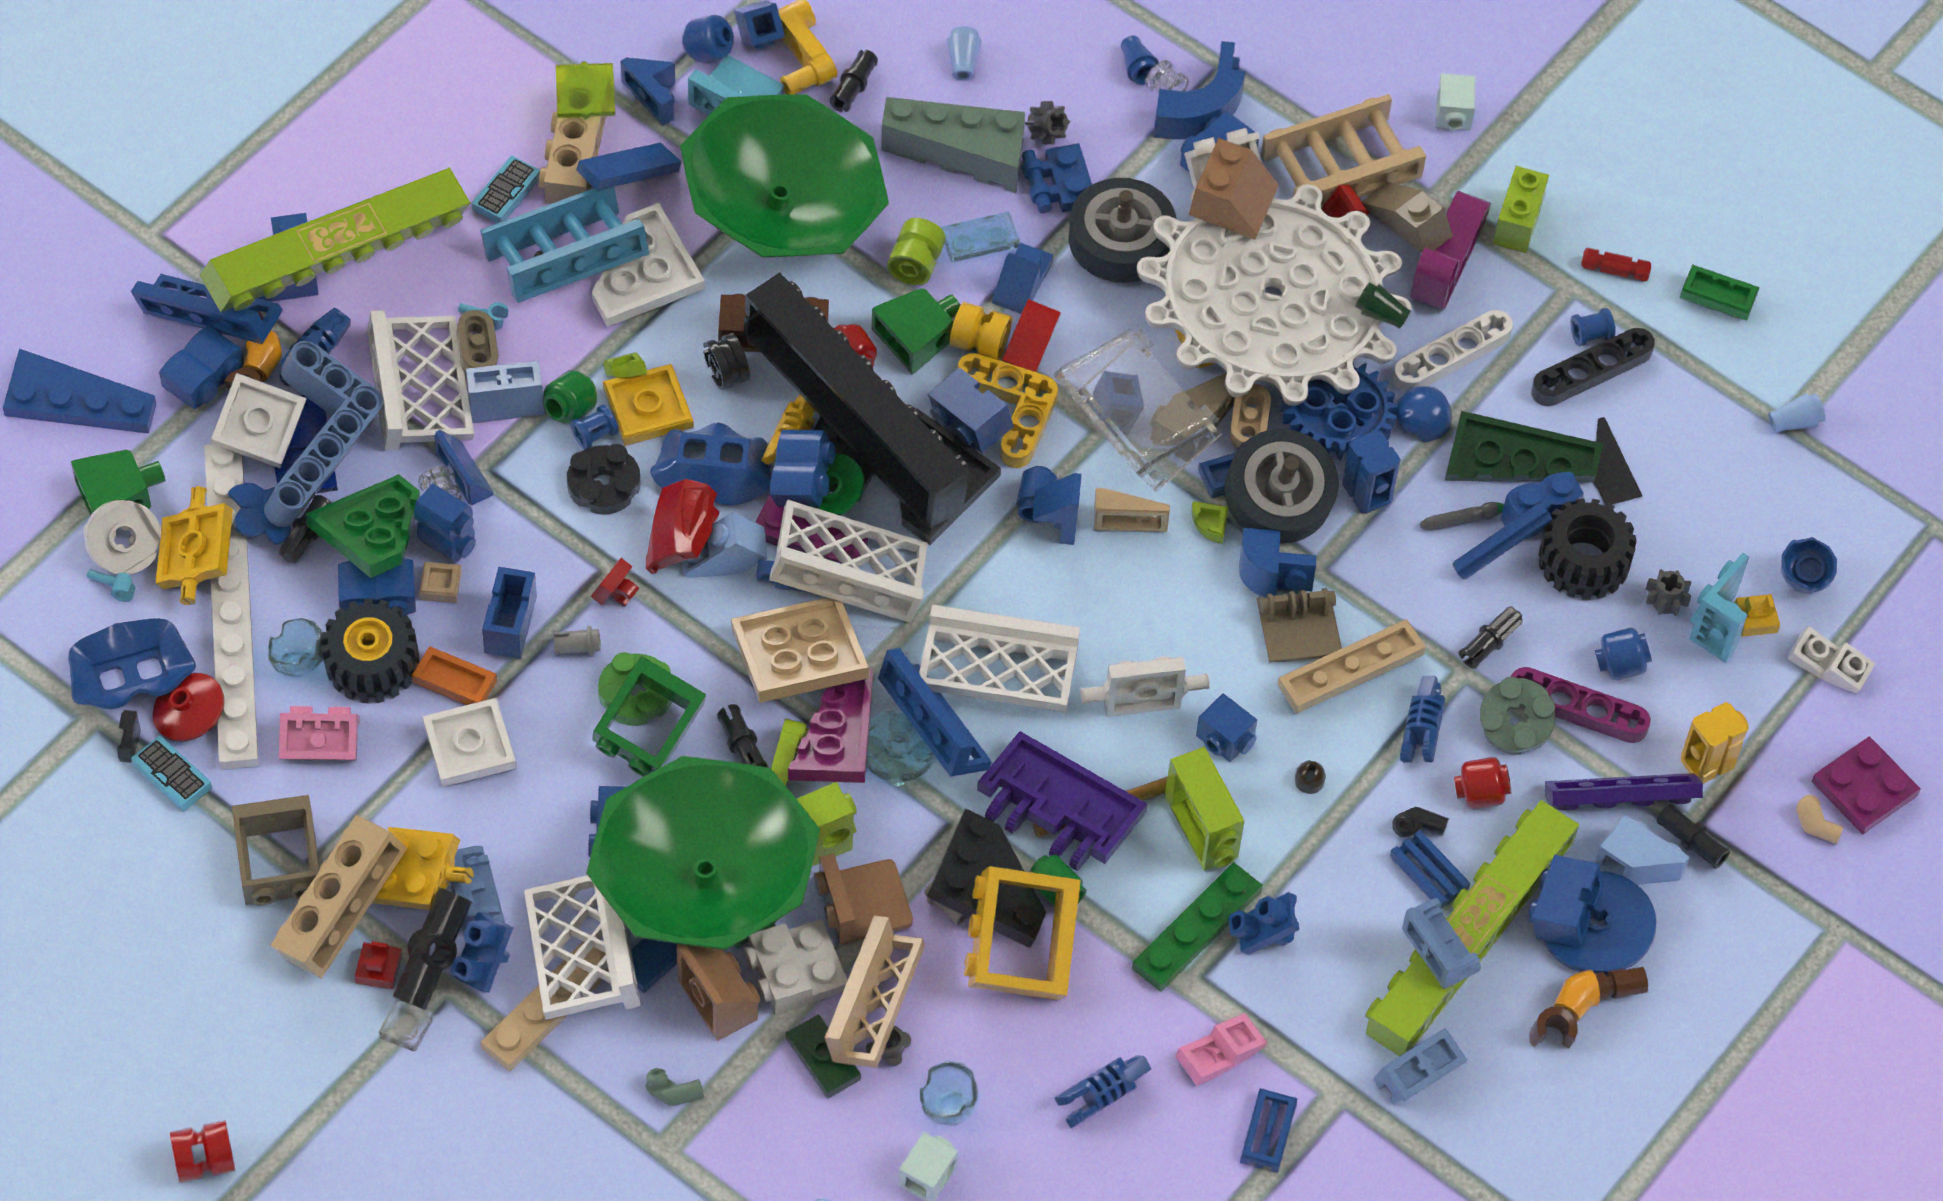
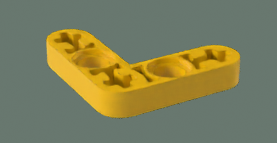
[958,353,1058,468]

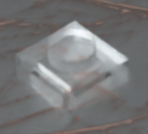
[379,999,433,1052]

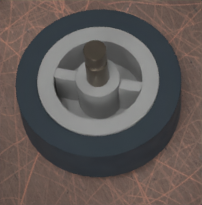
[1068,178,1177,283]
[1224,429,1339,543]

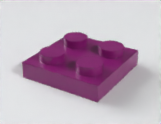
[1811,736,1921,835]

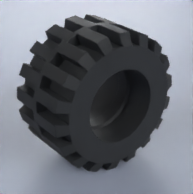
[1538,498,1637,600]

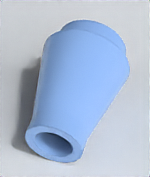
[947,26,982,81]
[1768,393,1825,433]

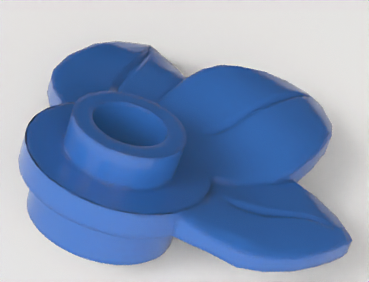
[228,483,292,545]

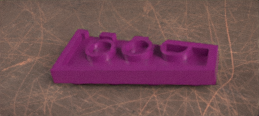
[788,668,874,783]

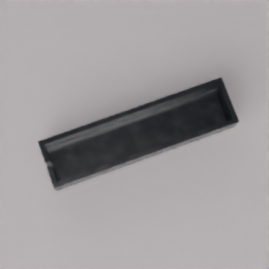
[743,272,969,532]

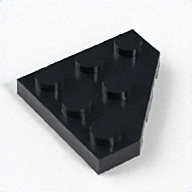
[899,408,1001,545]
[926,808,1047,948]

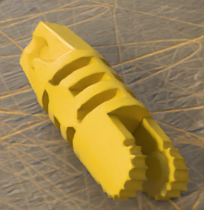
[761,395,815,465]

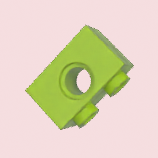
[1493,166,1550,254]
[796,782,857,867]

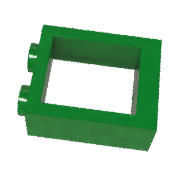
[592,655,707,777]

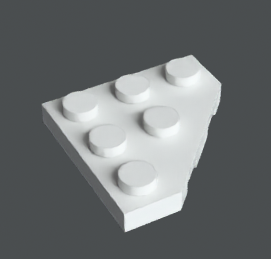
[592,203,705,327]

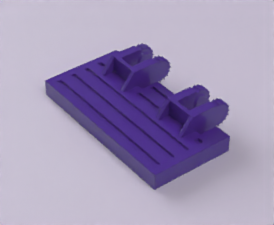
[977,731,1148,871]

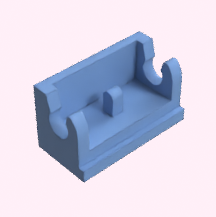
[466,361,545,423]
[450,846,505,935]
[1402,898,1481,989]
[1373,1028,1468,1105]

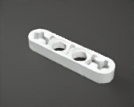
[1393,310,1513,392]

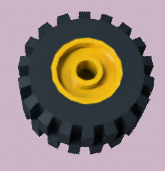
[321,599,420,703]

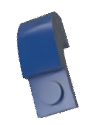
[1154,41,1246,140]

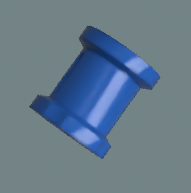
[1570,308,1616,347]
[570,405,618,450]

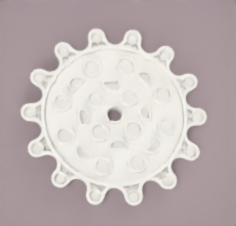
[1137,184,1412,406]

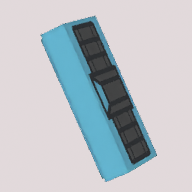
[472,155,540,223]
[131,735,212,812]

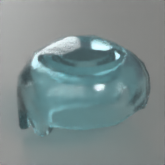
[268,618,323,677]
[919,1061,980,1126]

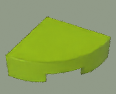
[603,352,647,377]
[1191,501,1228,544]

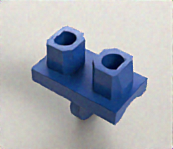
[1229,892,1300,955]
[450,912,514,993]

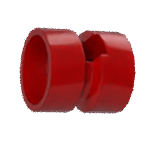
[169,1120,236,1183]

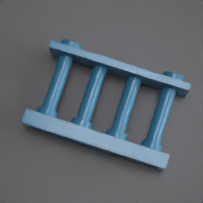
[480,187,649,303]

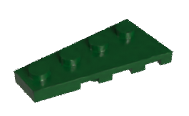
[1445,411,1604,482]

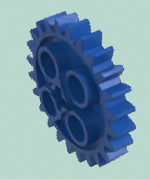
[1279,362,1398,460]

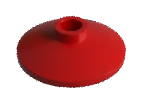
[152,673,224,742]

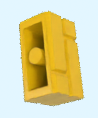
[1680,702,1749,784]

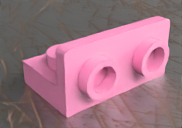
[279,706,360,761]

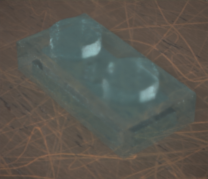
[941,211,1020,263]

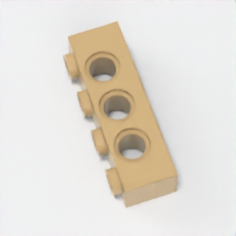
[539,71,610,204]
[270,815,407,979]

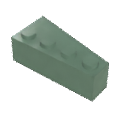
[881,97,1026,193]

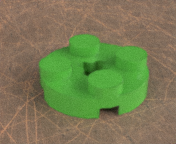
[598,652,672,726]

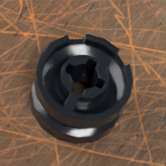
[703,333,750,390]

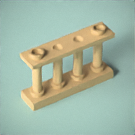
[1260,94,1426,208]

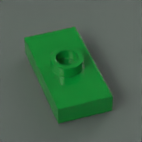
[1680,264,1760,321]

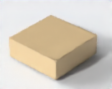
[419,562,462,603]

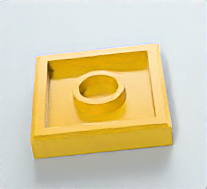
[602,363,694,446]

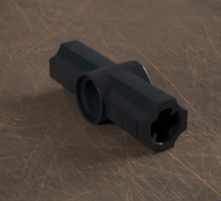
[392,888,472,1011]

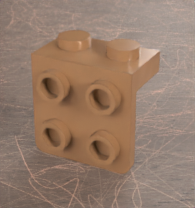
[814,853,913,945]

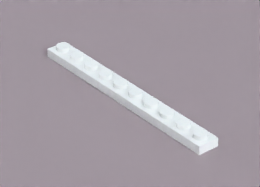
[204,444,259,770]

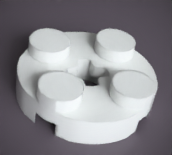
[83,500,161,574]

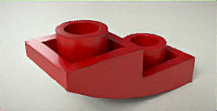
[1002,299,1061,372]

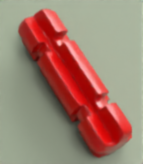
[1581,247,1652,282]

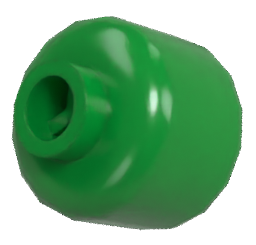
[543,370,597,424]

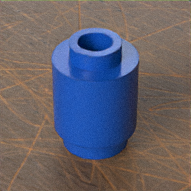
[1016,466,1058,523]

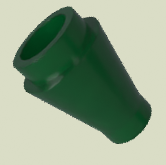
[1354,282,1411,329]

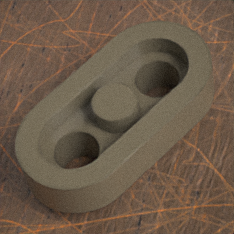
[456,310,499,372]

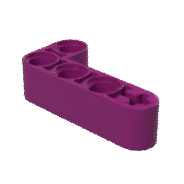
[1410,191,1491,310]

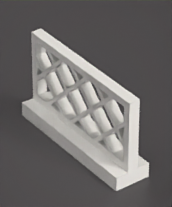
[367,310,474,451]
[769,500,928,623]
[919,604,1080,712]
[524,875,641,1020]

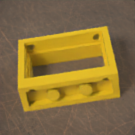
[964,866,1081,1000]

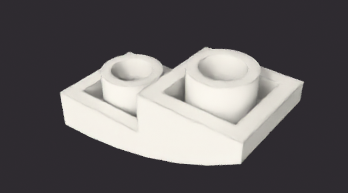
[1787,626,1876,693]

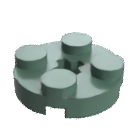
[1480,677,1555,754]

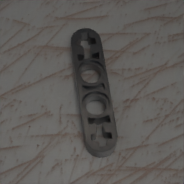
[1531,328,1655,406]

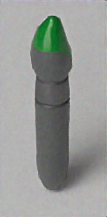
[1420,502,1504,530]

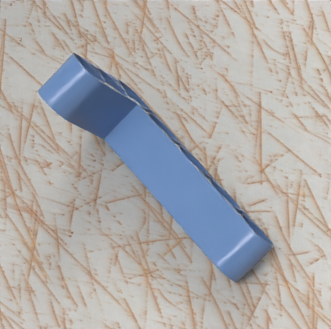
[264,341,383,527]

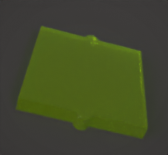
[555,61,616,120]

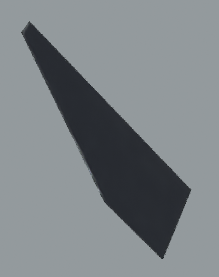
[1595,417,1643,505]

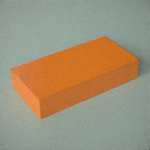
[412,646,497,705]

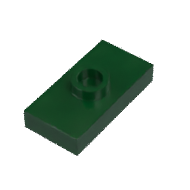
[785,1014,861,1099]

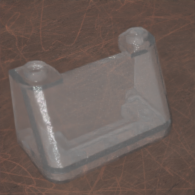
[1053,328,1222,492]

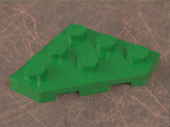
[306,474,420,578]

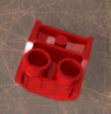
[646,479,719,574]

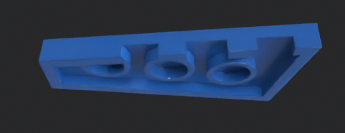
[3,348,157,434]

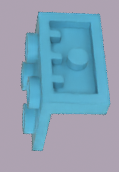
[688,56,784,115]
[1689,553,1749,663]

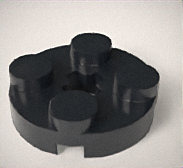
[567,444,641,515]

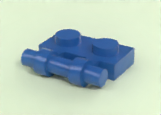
[1021,143,1092,214]

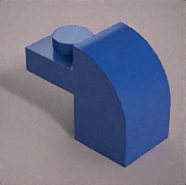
[1239,528,1316,597]

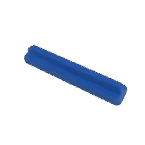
[1453,503,1552,580]

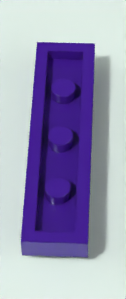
[1545,773,1703,810]

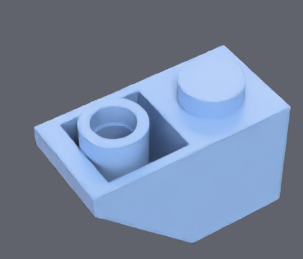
[682,512,767,578]
[1595,815,1689,885]

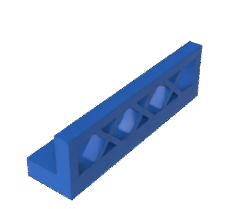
[131,274,283,344]
[878,648,992,777]

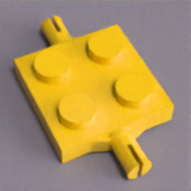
[155,486,233,605]
[372,827,474,910]

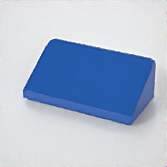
[434,430,494,506]

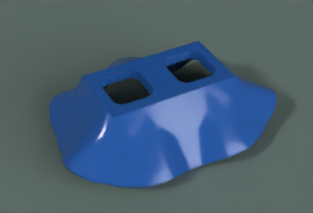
[650,422,771,505]
[68,618,196,709]

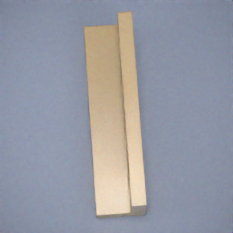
[825,915,925,1068]

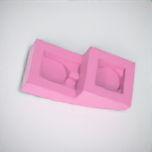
[1175,1013,1267,1086]

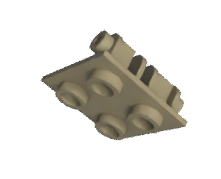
[1257,588,1342,663]

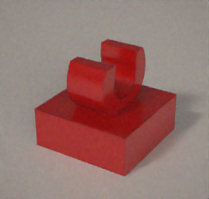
[1321,185,1370,218]
[590,558,639,607]
[354,941,403,990]

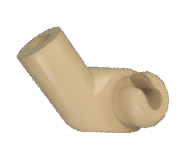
[1796,795,1843,844]

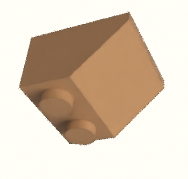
[1189,138,1279,240]
[676,944,761,1041]

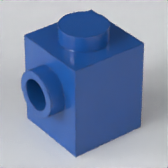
[734,0,785,49]
[1196,693,1258,762]

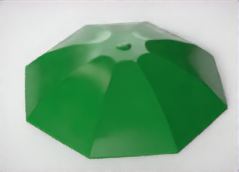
[680,94,889,258]
[586,756,820,950]

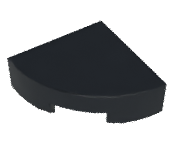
[117,710,141,763]

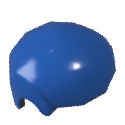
[1396,386,1452,442]
[1781,537,1837,593]

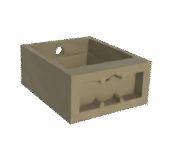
[232,794,320,905]

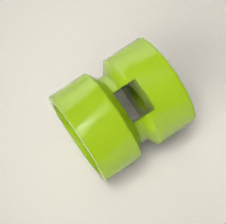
[887,217,946,285]

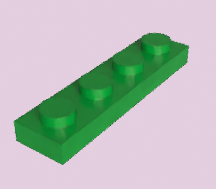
[1132,862,1263,992]

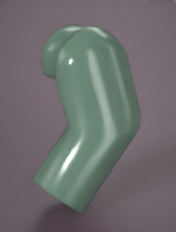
[646,1068,704,1106]

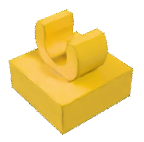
[1734,594,1780,637]

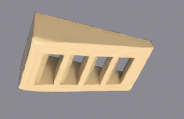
[1094,488,1170,532]

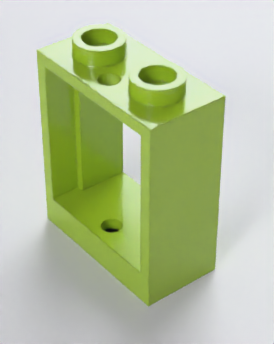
[1165,746,1245,871]

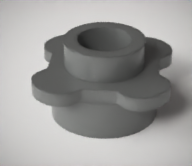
[866,1025,911,1066]

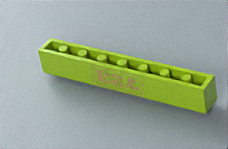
[199,167,471,312]
[1365,800,1579,1057]

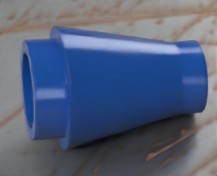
[1120,35,1160,85]

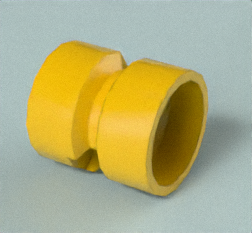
[949,301,1013,360]

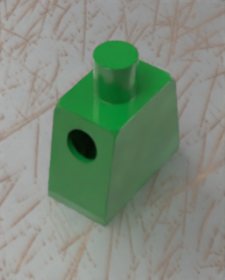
[871,288,960,374]
[70,449,166,517]

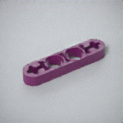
[1511,667,1651,743]

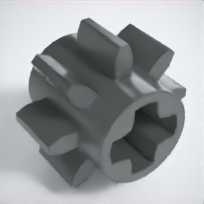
[1025,101,1070,145]
[1645,569,1692,616]

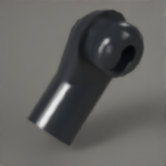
[1392,806,1449,837]

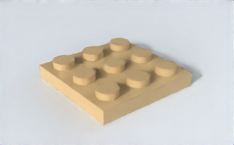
[731,597,870,703]

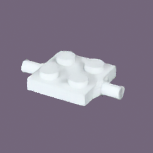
[1080,656,1210,717]

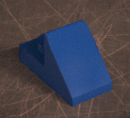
[620,57,675,126]
[992,243,1053,314]
[1032,473,1082,545]

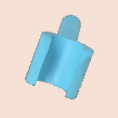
[458,302,509,330]
[87,569,136,602]

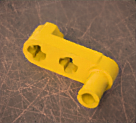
[778,0,838,95]

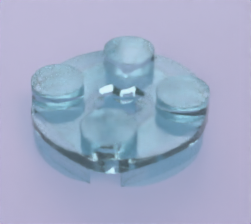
[866,710,936,786]

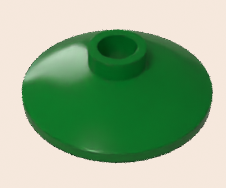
[817,453,865,515]

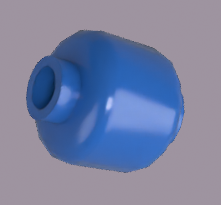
[682,14,734,63]
[1594,627,1652,681]

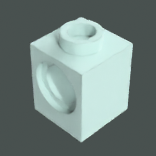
[1436,73,1475,130]
[898,1131,958,1201]

